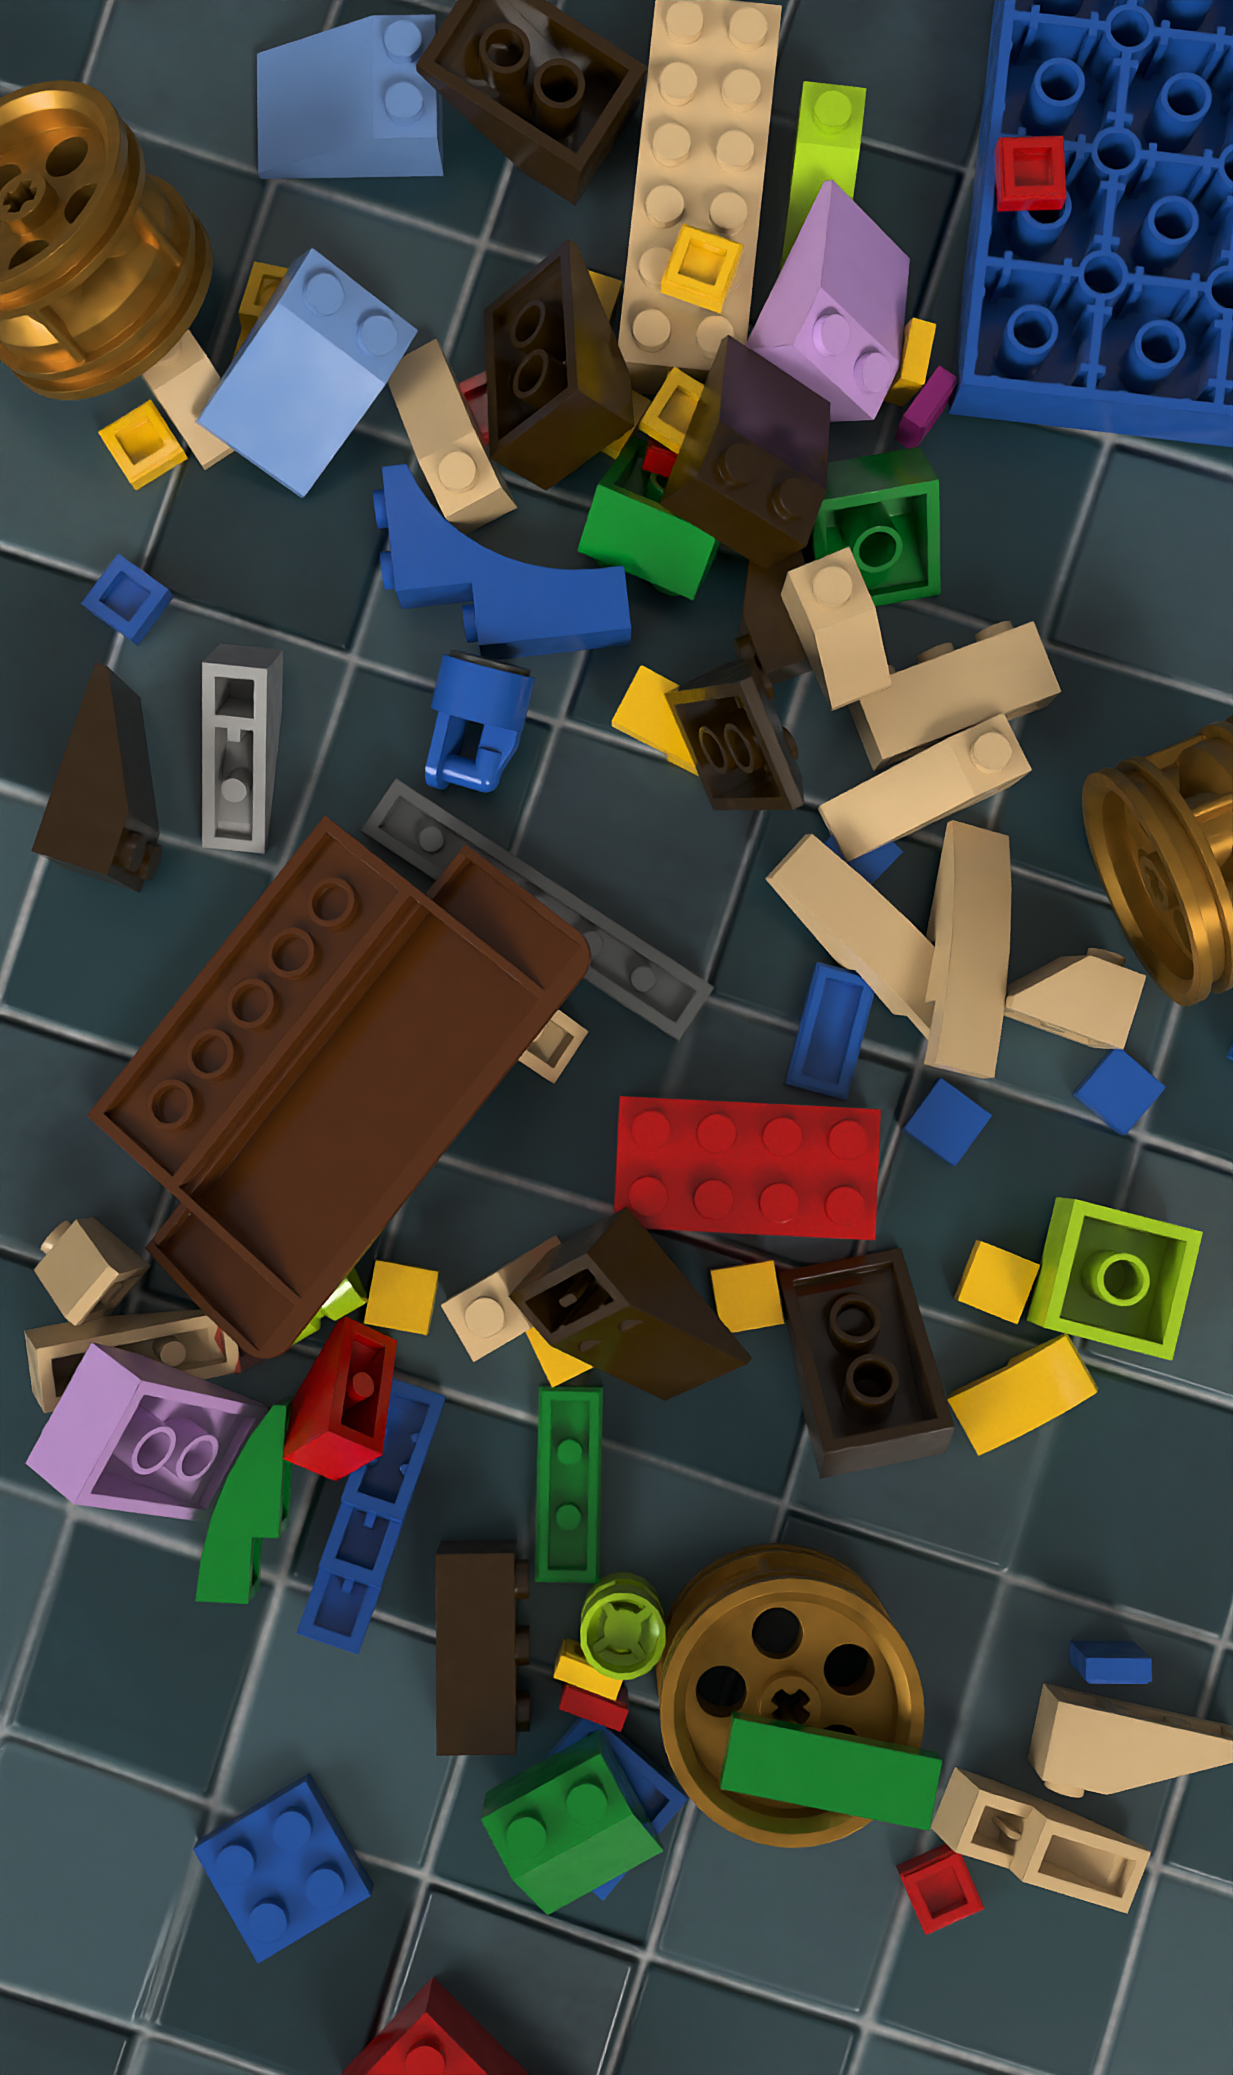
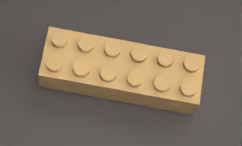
[618,0,782,395]

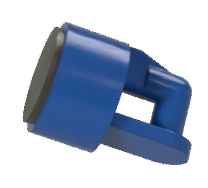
[425,649,536,793]

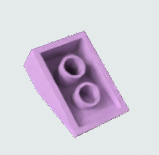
[745,180,910,422]
[26,1342,269,1523]

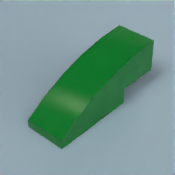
[195,1397,294,1604]

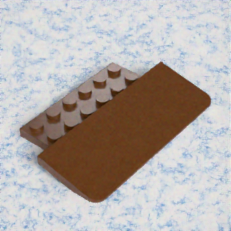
[87,815,591,1359]

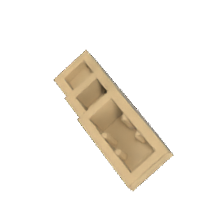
[924,820,1012,1079]
[765,834,935,1040]

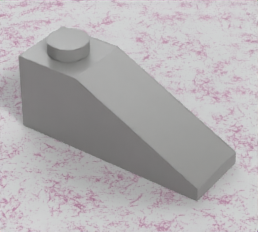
[202,643,283,854]

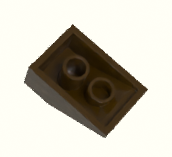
[416,0,647,206]
[484,238,634,491]
[659,335,831,569]
[664,658,804,810]
[31,663,162,893]
[777,1248,955,1479]

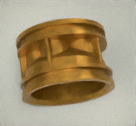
[0,80,213,400]
[1082,715,1233,1006]
[656,1543,925,1848]

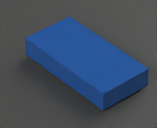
[783,962,875,1101]

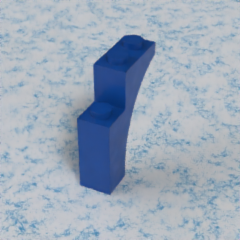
[373,464,631,660]

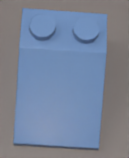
[257,14,444,179]
[195,248,418,498]

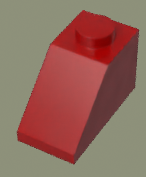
[282,1316,397,1481]

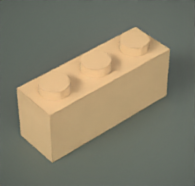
[848,621,1061,771]

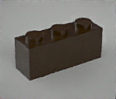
[435,1540,531,1756]

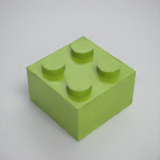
[1026,1197,1203,1361]

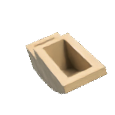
[931,1767,1151,1914]

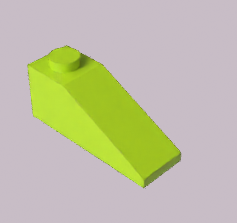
[779,81,867,274]

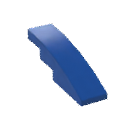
[296,1378,446,1655]

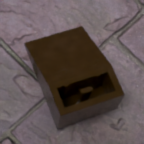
[508,1206,752,1401]

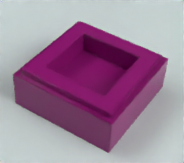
[894,365,957,449]

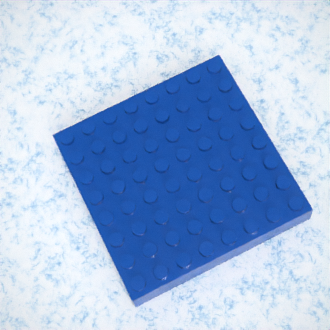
[948,0,1233,447]

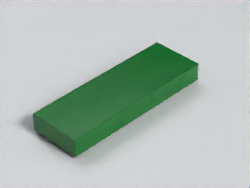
[535,1384,603,1583]
[719,1711,942,1831]

